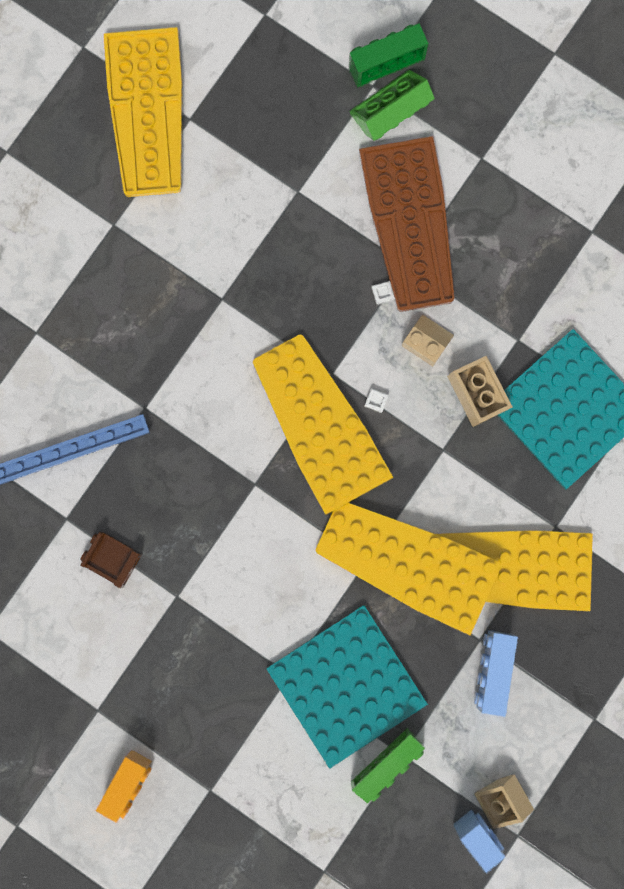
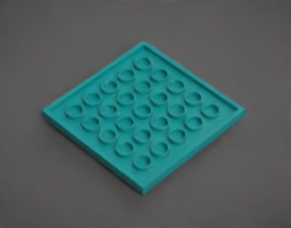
[498,329,624,490]
[266,605,428,769]

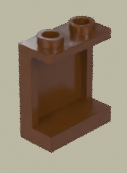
[80,532,143,589]

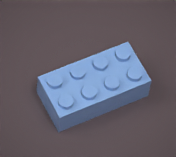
[474,630,518,717]

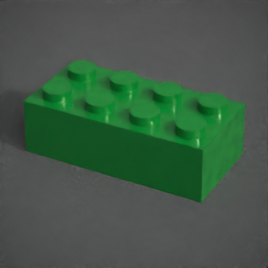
[349,23,429,88]

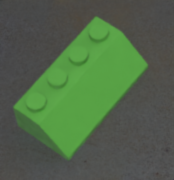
[349,70,435,141]
[351,728,425,804]

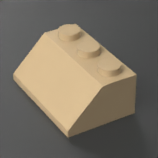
[447,356,512,427]

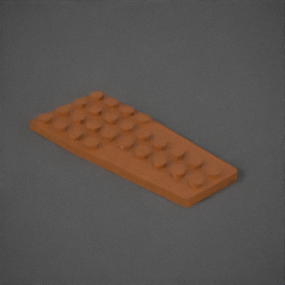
[359,136,454,312]

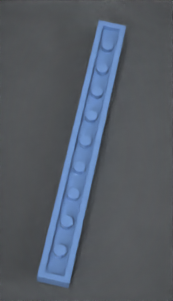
[0,414,150,485]

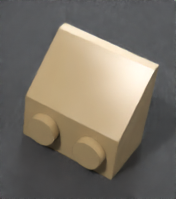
[402,315,454,367]
[474,774,534,829]

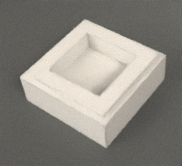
[371,281,395,305]
[364,388,389,413]

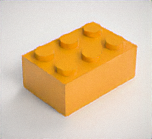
[96,750,152,823]

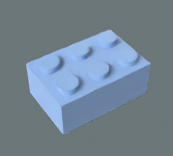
[453,810,505,873]

